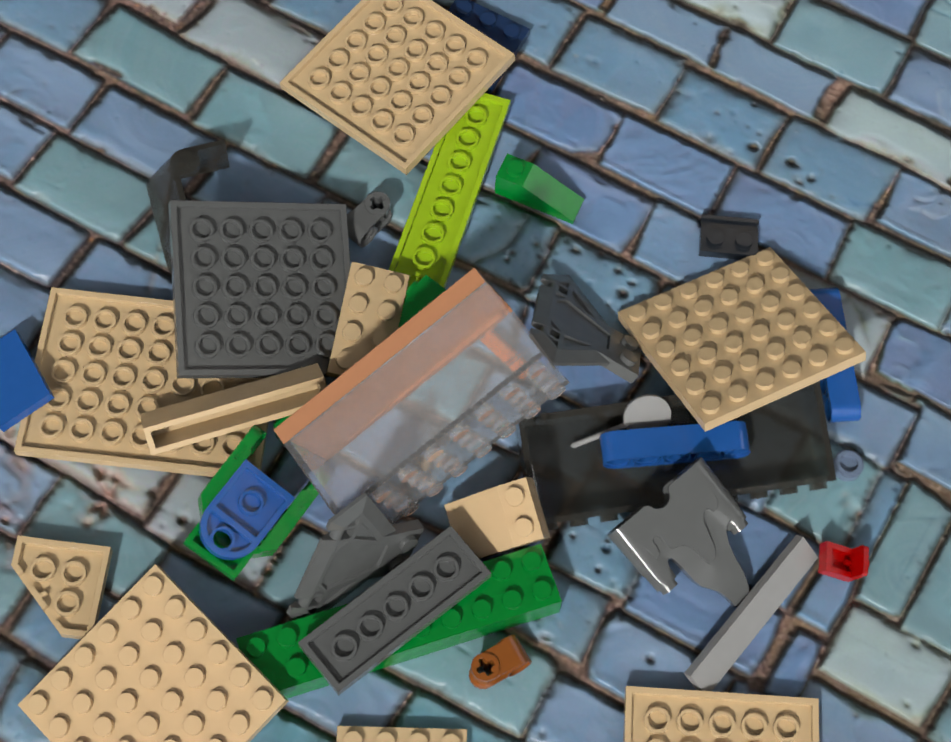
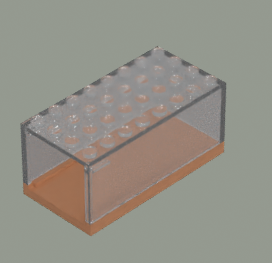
[274,268,570,524]

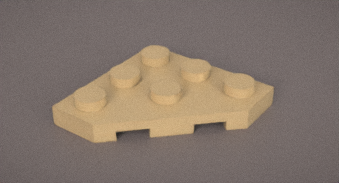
[11,535,113,640]

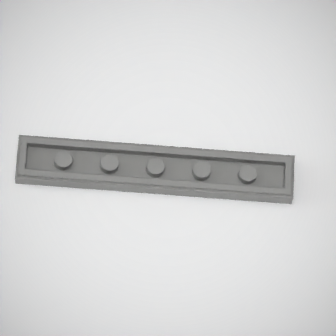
[684,535,819,691]

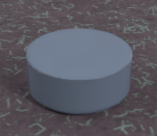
[832,450,864,482]

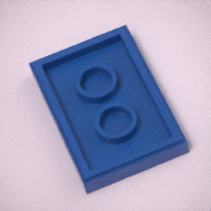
[0,329,55,432]

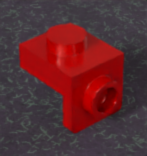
[818,541,870,582]

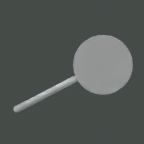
[571,394,671,448]

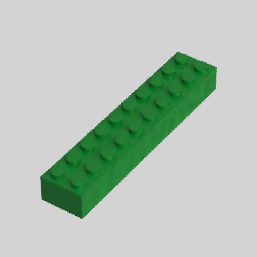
[236,544,562,699]

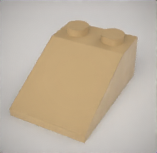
[444,477,551,559]

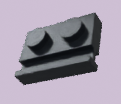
[699,214,759,260]

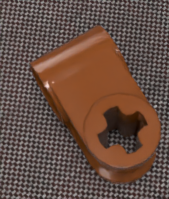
[469,634,532,689]

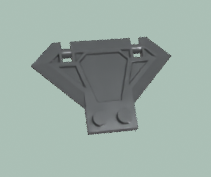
[529,274,641,384]
[287,492,424,620]

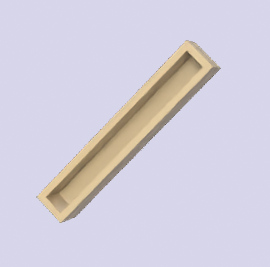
[140,363,327,456]

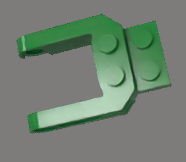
[183,425,329,581]

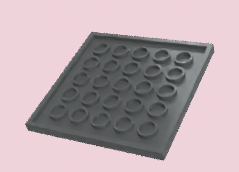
[168,200,350,379]

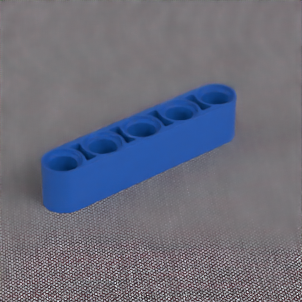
[809,287,861,423]
[599,421,751,469]

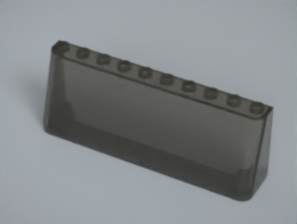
[513,381,836,530]

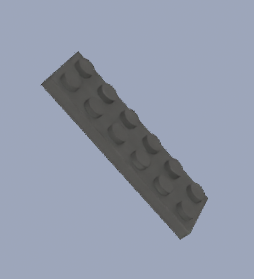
[298,526,491,696]

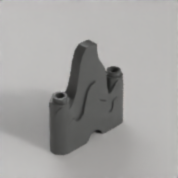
[607,457,749,607]

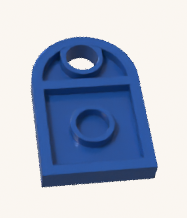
[199,459,295,560]

